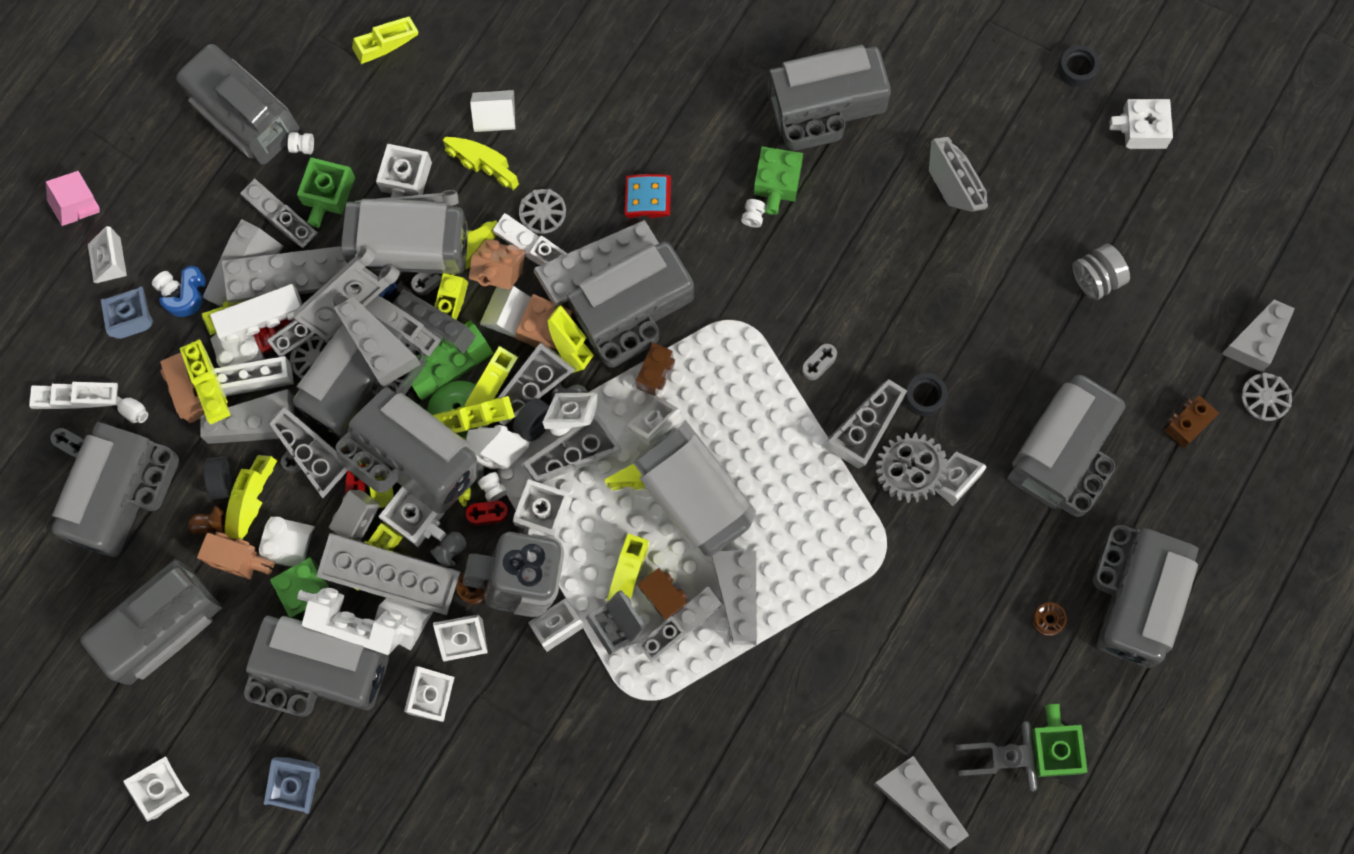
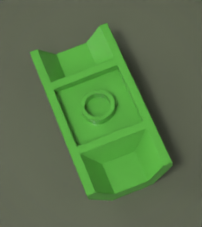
[404,320,494,401]

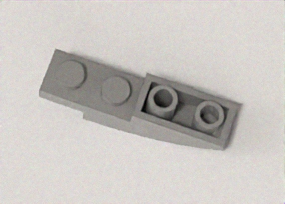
[240,179,318,248]
[365,295,442,358]
[267,319,315,357]
[638,587,723,662]

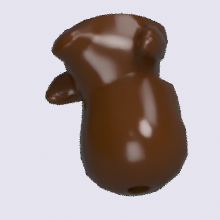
[188,506,226,535]

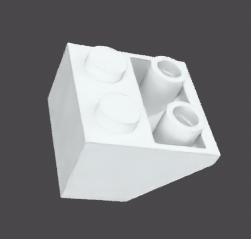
[466,425,530,469]

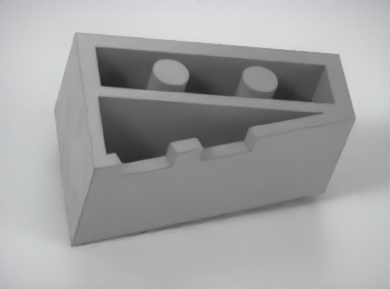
[1222,300,1295,372]

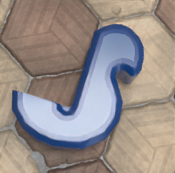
[159,266,206,317]

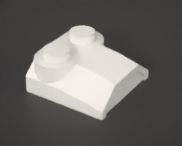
[211,333,265,368]
[543,393,598,436]
[259,517,315,567]
[124,756,189,822]

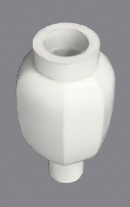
[116,396,148,423]

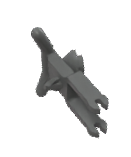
[955,721,1037,792]

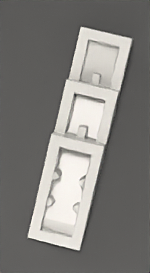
[30,382,118,409]

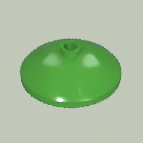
[427,381,489,439]

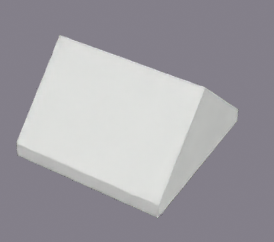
[470,90,515,132]
[88,226,127,283]
[480,286,531,338]
[627,396,681,447]
[934,452,986,506]
[374,598,433,650]
[528,598,584,651]
[433,615,487,661]
[404,666,454,722]

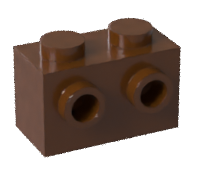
[635,343,676,397]
[1164,395,1219,448]
[638,568,688,621]

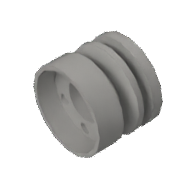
[1072,244,1130,301]

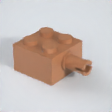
[469,240,526,290]
[516,294,586,352]
[197,532,274,580]

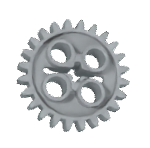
[876,433,948,503]

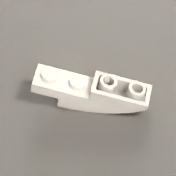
[492,213,567,266]

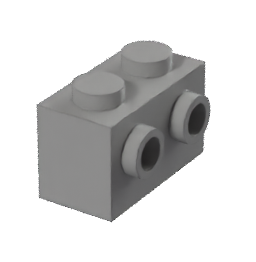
[329,490,380,541]

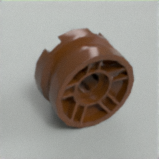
[456,574,486,604]
[1032,602,1067,636]

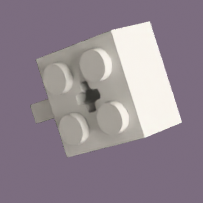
[1109,99,1173,149]
[513,479,572,539]
[379,486,446,547]

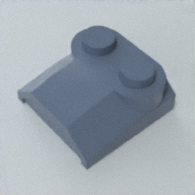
[101,286,153,339]
[264,757,320,814]

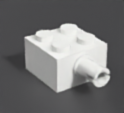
[376,144,432,197]

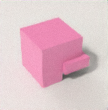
[46,171,100,226]

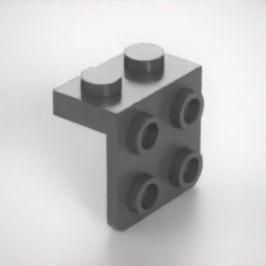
[585,590,645,656]

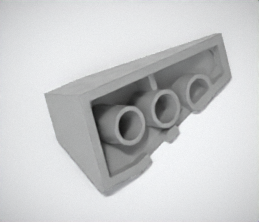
[203,219,283,307]

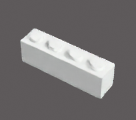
[210,284,303,343]
[214,356,294,396]

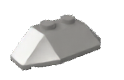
[929,137,988,212]

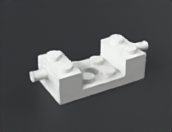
[297,588,417,655]

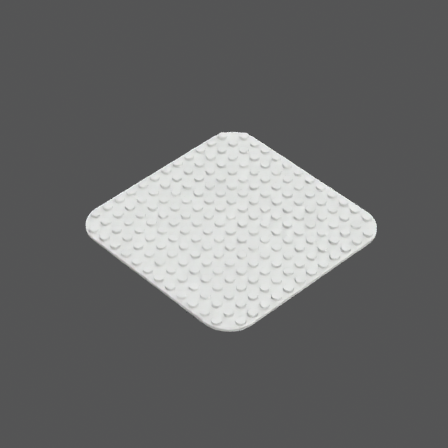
[498,320,887,701]

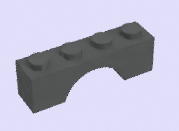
[392,289,476,354]

